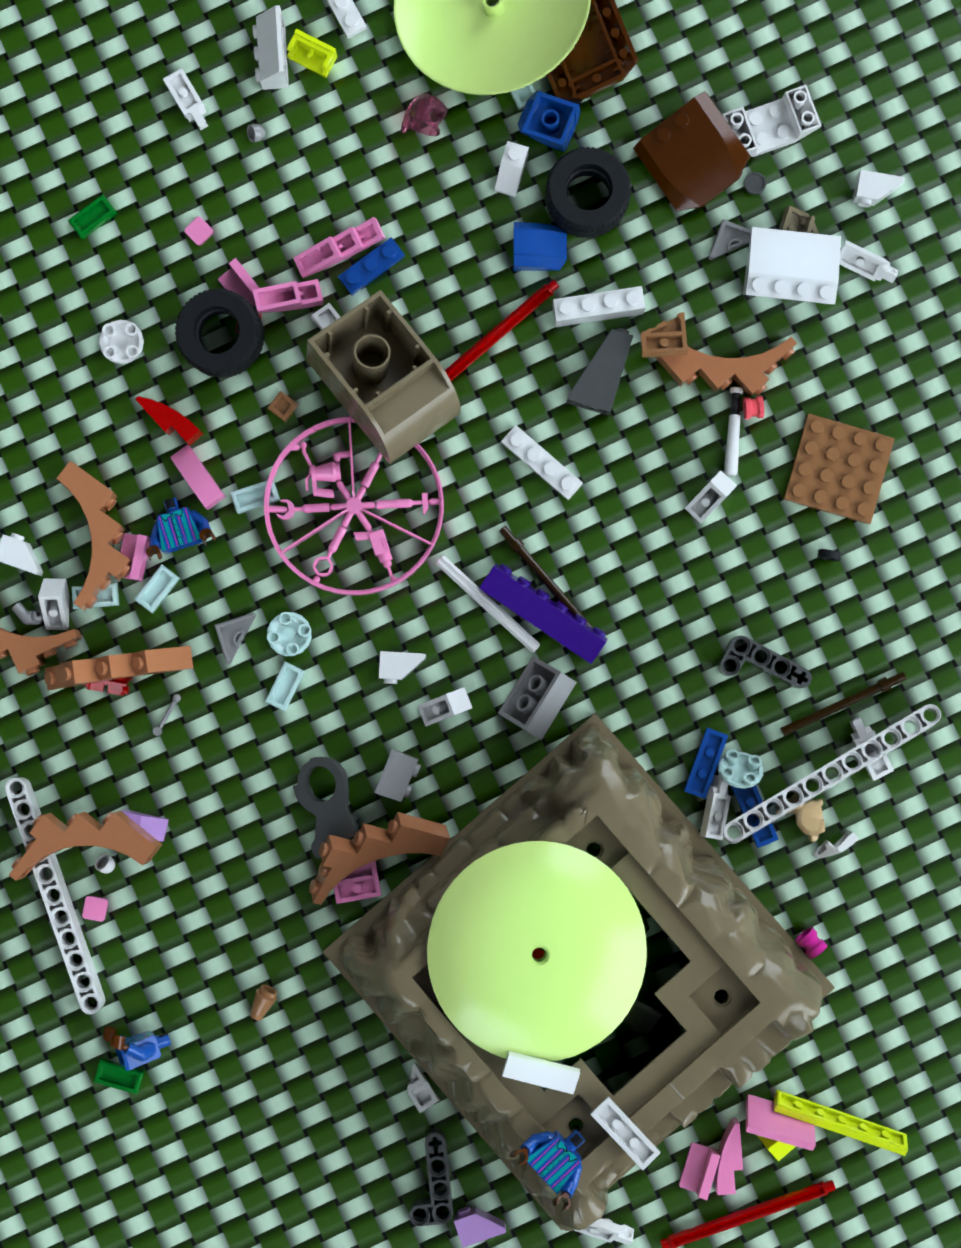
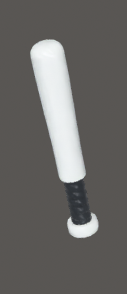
[724,387,743,476]

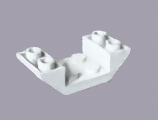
[722,85,821,157]

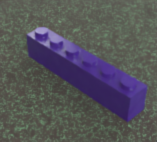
[479,563,608,664]

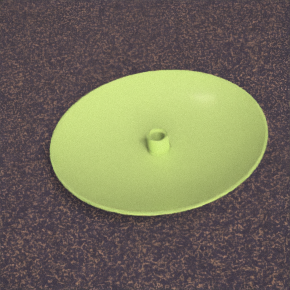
[394,0,591,95]
[427,841,647,1062]

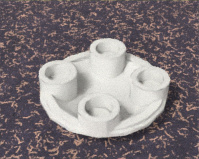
[99,319,144,364]

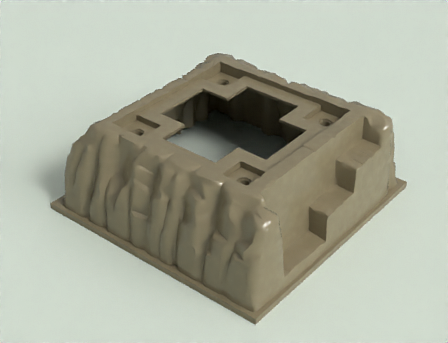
[323,713,835,1231]

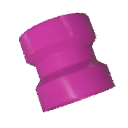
[795,927,827,959]

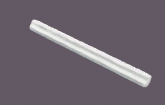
[436,556,540,653]

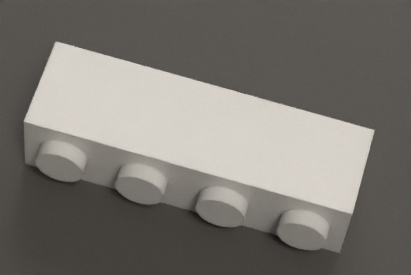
[552,286,645,327]

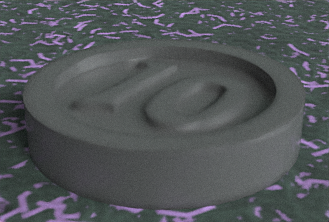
[744,172,766,195]

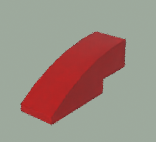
[135,396,203,446]

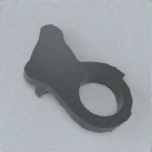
[293,757,360,859]

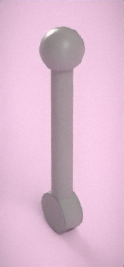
[153,694,181,736]

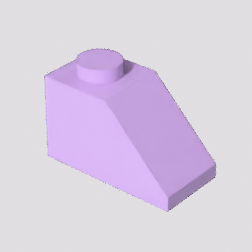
[121,809,169,842]
[454,1207,506,1248]

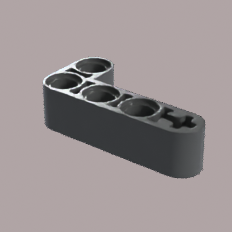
[718,636,812,688]
[409,1128,453,1226]

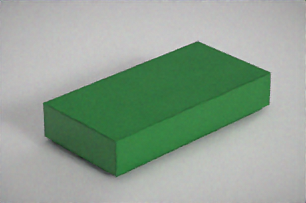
[68,194,118,240]
[94,1058,145,1095]

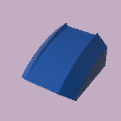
[518,91,580,152]
[513,222,567,271]

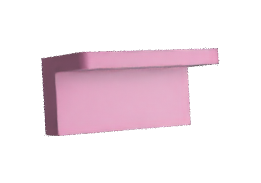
[218,258,259,307]
[120,533,150,582]
[679,1142,721,1200]

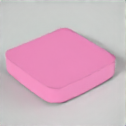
[184,216,214,246]
[82,896,108,922]

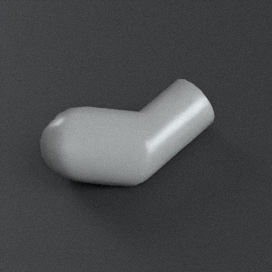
[12,602,44,625]

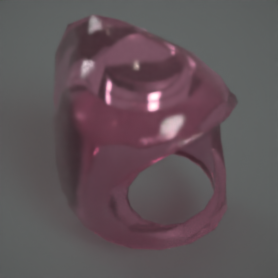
[401,94,448,136]

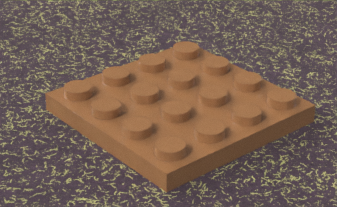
[783,414,895,525]

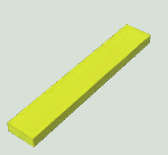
[774,1090,908,1156]

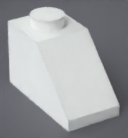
[494,141,529,197]
[852,170,905,207]
[685,470,737,523]
[0,533,43,576]
[38,578,70,630]
[379,651,426,684]
[418,687,472,727]

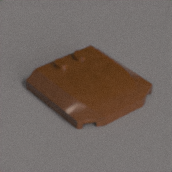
[547,0,639,100]
[633,91,751,212]

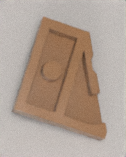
[640,312,688,357]

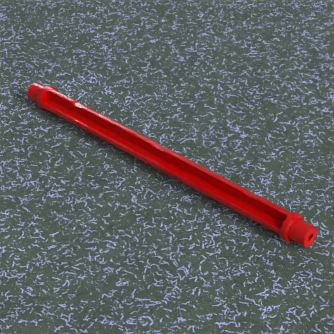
[445,280,559,381]
[660,1180,836,1248]

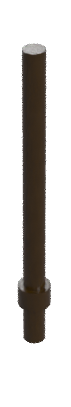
[499,526,593,628]
[780,672,907,736]

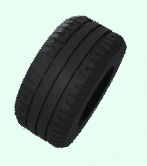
[545,147,631,238]
[175,288,265,378]

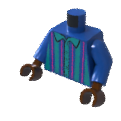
[146,498,216,561]
[103,1026,171,1071]
[510,1130,585,1212]

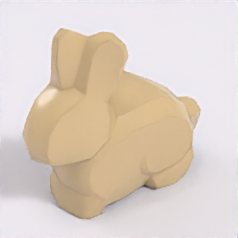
[775,793,825,842]

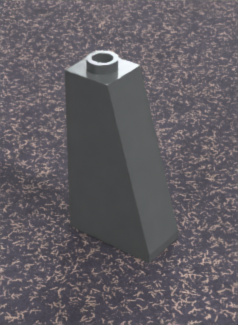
[566,328,633,416]

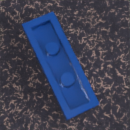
[338,237,405,296]
[683,727,729,799]
[730,785,779,848]

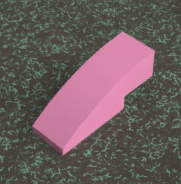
[252,279,323,313]
[170,444,226,510]
[714,1118,743,1195]

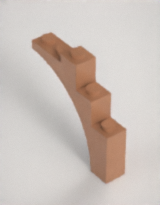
[655,337,797,398]
[56,461,132,611]
[0,627,82,676]
[44,646,193,691]
[9,811,163,881]
[309,812,450,905]

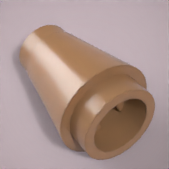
[249,985,277,1021]

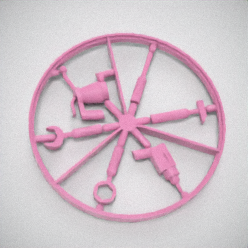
[264,416,444,596]

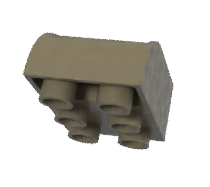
[307,290,461,464]

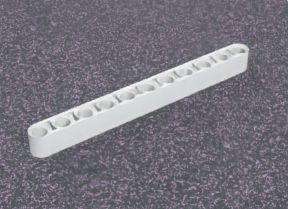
[723,704,941,844]
[5,777,105,1014]

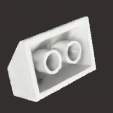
[253,5,289,90]

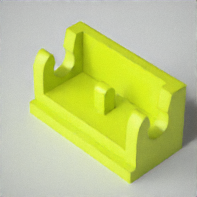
[287,29,337,78]

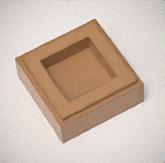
[267,391,299,423]

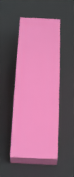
[293,217,386,278]

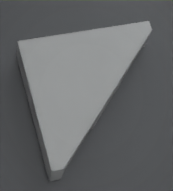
[708,219,751,260]
[215,613,256,665]

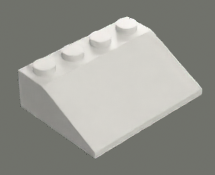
[742,227,841,305]

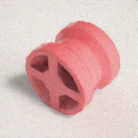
[743,396,764,420]

